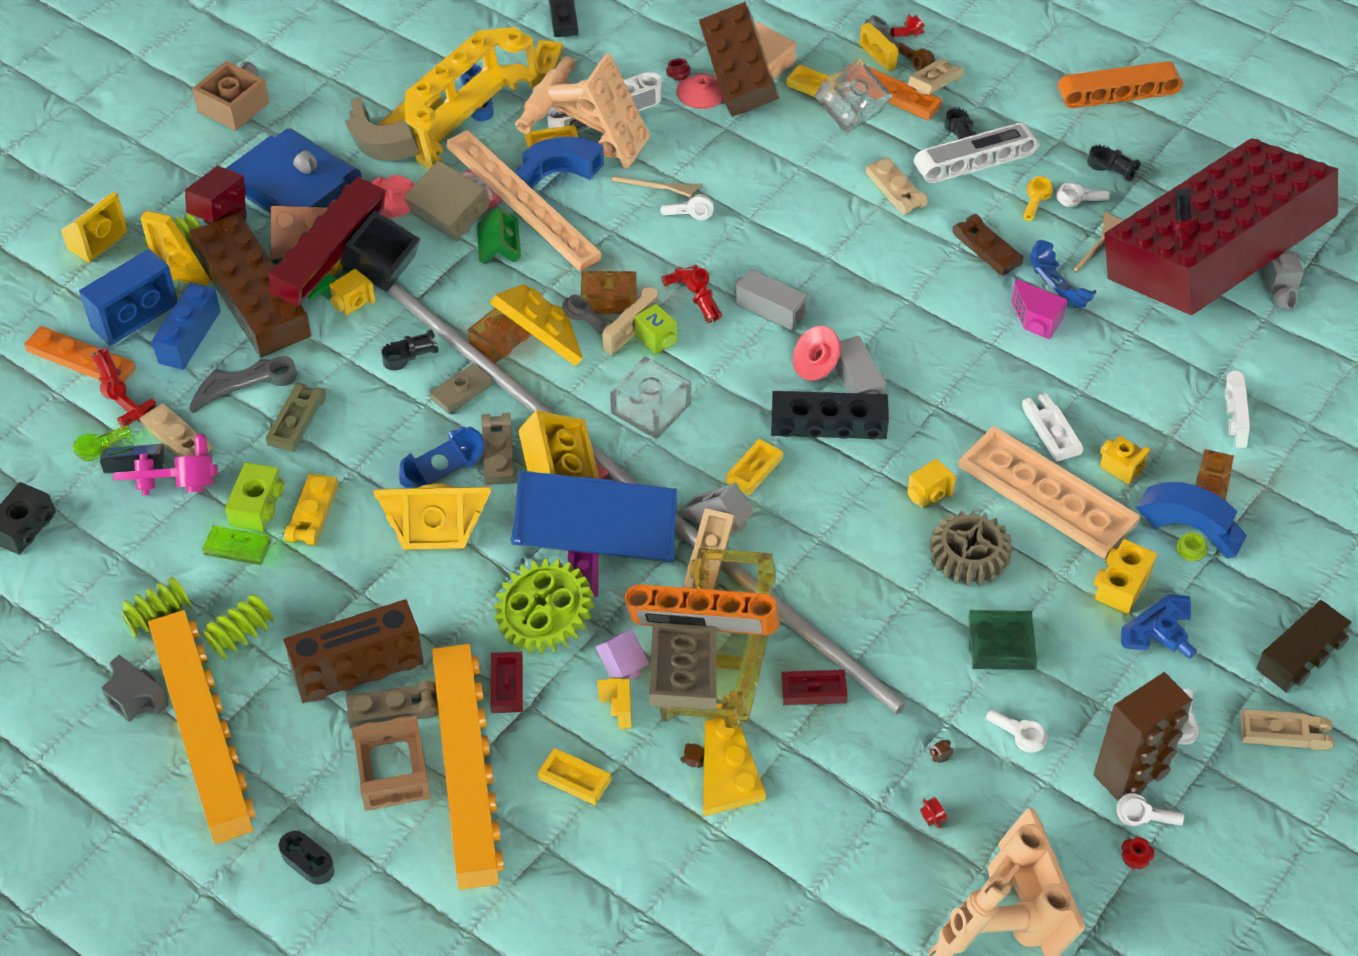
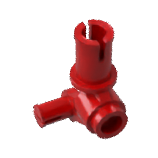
[661,264,723,324]
[90,347,157,428]

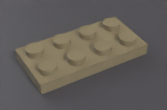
[649,623,716,710]

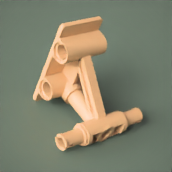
[515,54,650,168]
[928,808,1085,956]

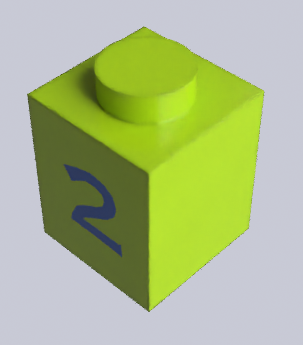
[634,304,677,354]

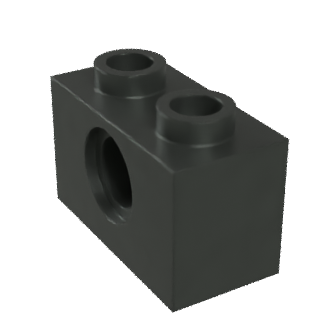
[0,482,56,555]

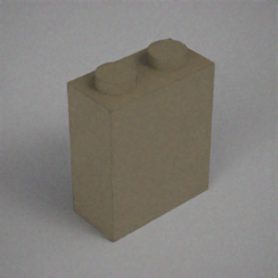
[404,160,491,241]

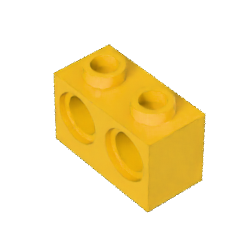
[1093,539,1158,615]

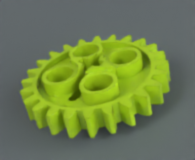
[494,558,595,655]

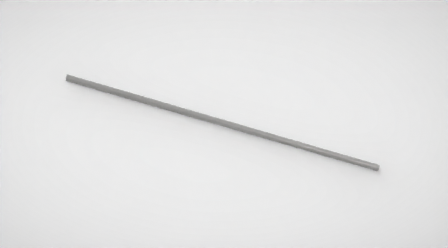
[389,284,906,715]

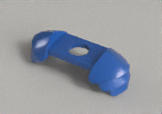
[1030,240,1097,308]
[399,426,485,488]

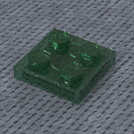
[968,610,1037,670]

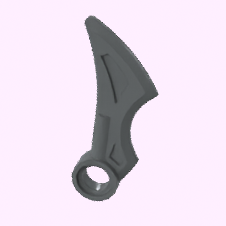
[189,356,297,413]

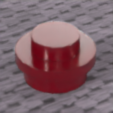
[666,58,691,80]

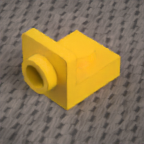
[597,677,632,729]

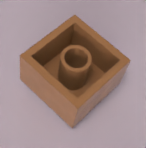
[192,61,270,131]

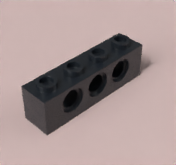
[771,391,889,440]

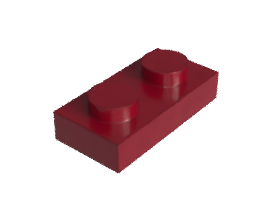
[490,652,523,713]
[781,669,848,705]

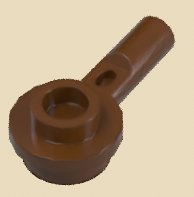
[898,42,935,71]

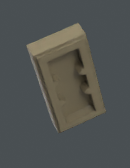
[430,363,493,414]

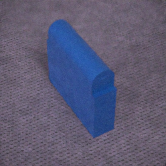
[226,128,362,214]

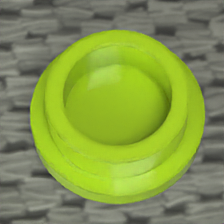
[1176,532,1207,561]

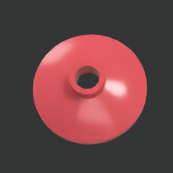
[677,73,723,109]
[793,326,841,381]

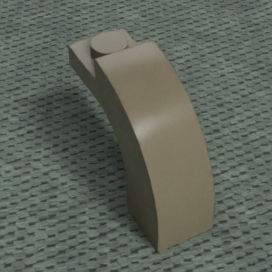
[345,96,420,161]

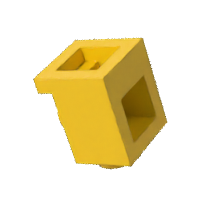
[329,269,376,316]
[1100,435,1150,485]
[907,458,956,508]

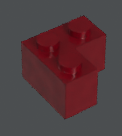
[185,166,247,224]

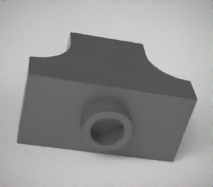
[101,654,169,722]

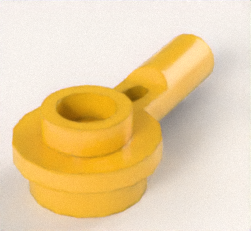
[1023,176,1053,221]

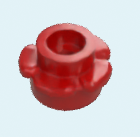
[919,797,948,829]
[1121,837,1155,869]

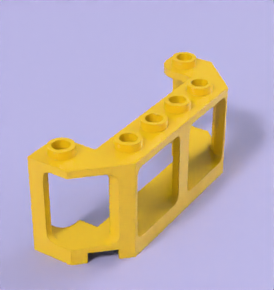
[405,27,541,169]

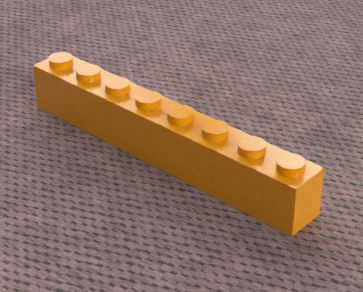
[148,610,256,844]
[432,644,504,890]

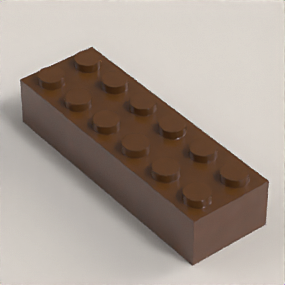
[189,212,311,358]

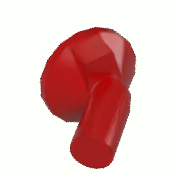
[890,15,925,37]

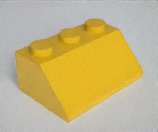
[518,410,600,479]

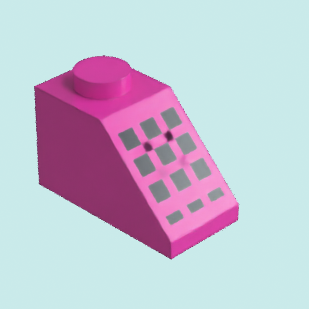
[1011,279,1067,340]

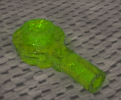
[73,425,132,461]

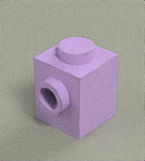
[595,629,649,680]

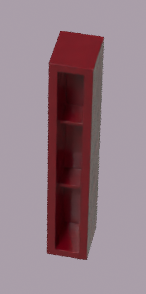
[268,176,386,307]

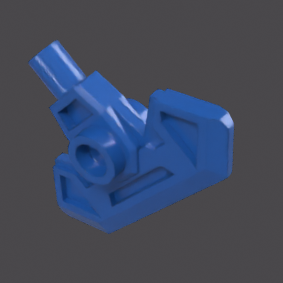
[1121,594,1197,659]

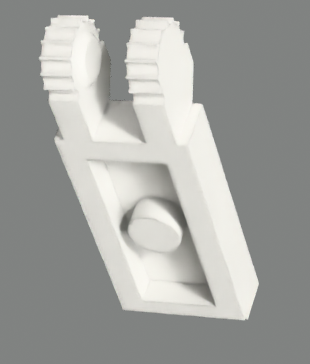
[1225,370,1250,448]
[1022,393,1083,462]

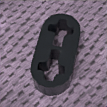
[279,831,335,885]

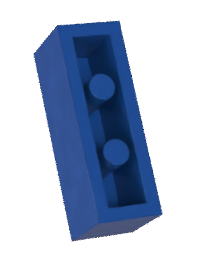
[152,282,221,370]

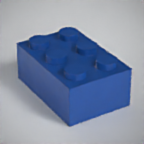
[79,249,178,346]

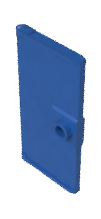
[510,470,677,563]

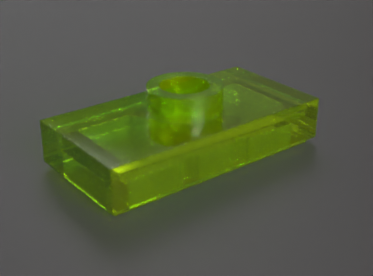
[202,525,271,565]

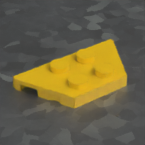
[490,284,583,366]
[374,486,491,550]

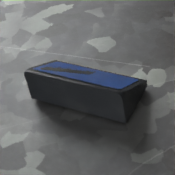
[100,443,164,473]

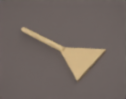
[612,176,702,197]
[1073,212,1123,272]

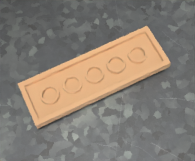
[958,425,1141,559]

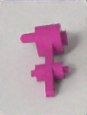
[113,434,218,495]

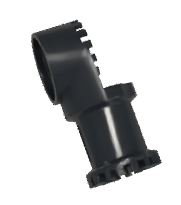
[944,107,977,140]
[1087,144,1141,181]
[381,329,438,371]

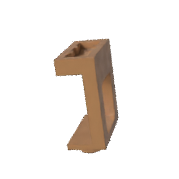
[352,716,431,811]

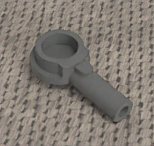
[864,15,900,49]
[562,294,608,333]

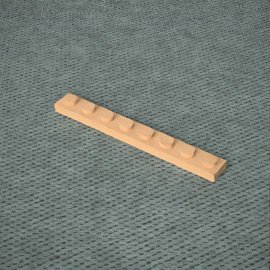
[447,130,601,271]

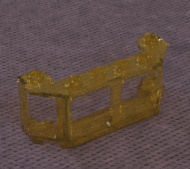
[655,548,776,729]

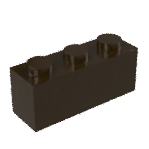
[1256,599,1352,693]

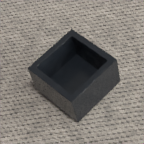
[340,210,420,292]

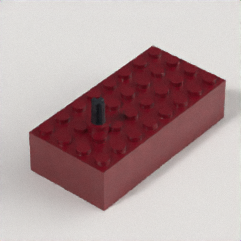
[1104,138,1338,316]

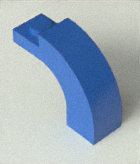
[516,137,604,189]
[1136,482,1247,559]

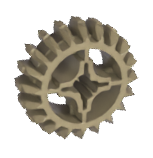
[929,510,1013,586]

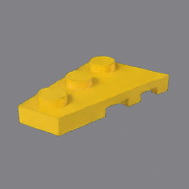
[141,210,211,286]
[703,713,766,817]

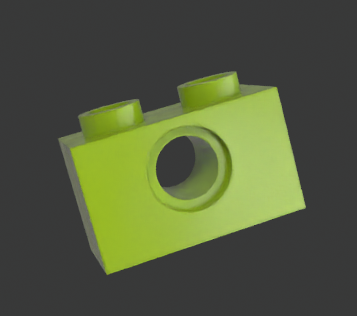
[225,462,285,532]

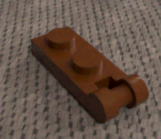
[952,213,1024,276]

